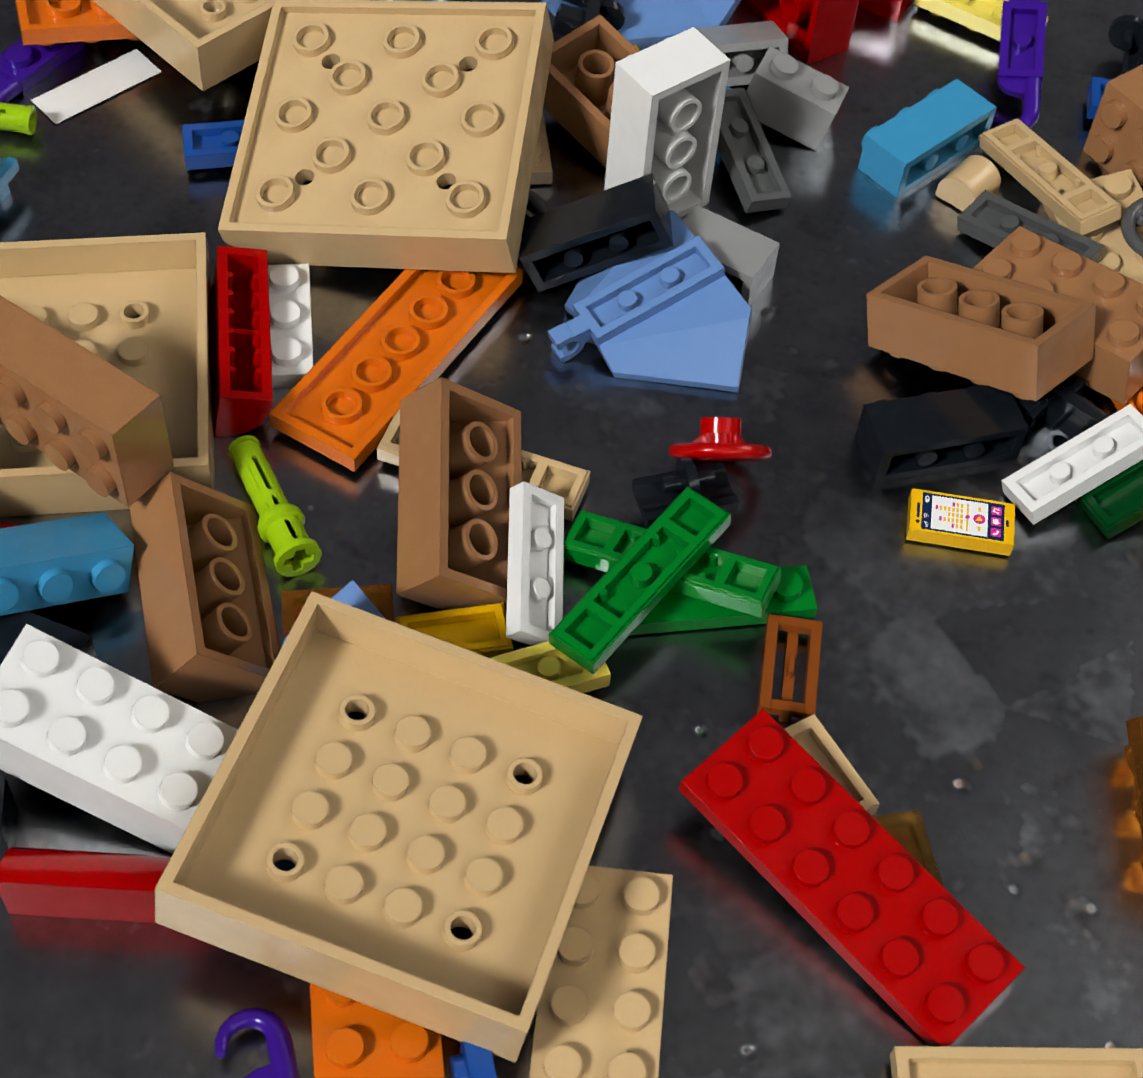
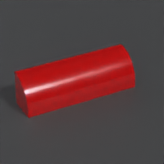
[212,246,273,437]
[0,847,171,923]

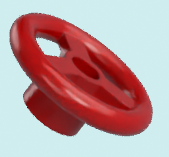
[668,417,772,461]

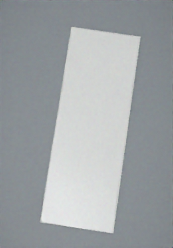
[31,49,162,124]

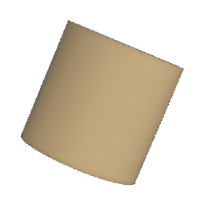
[935,155,1001,211]

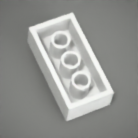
[604,27,730,218]
[0,624,238,854]

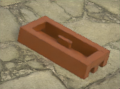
[757,614,823,723]

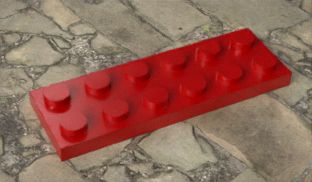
[678,709,1025,1047]

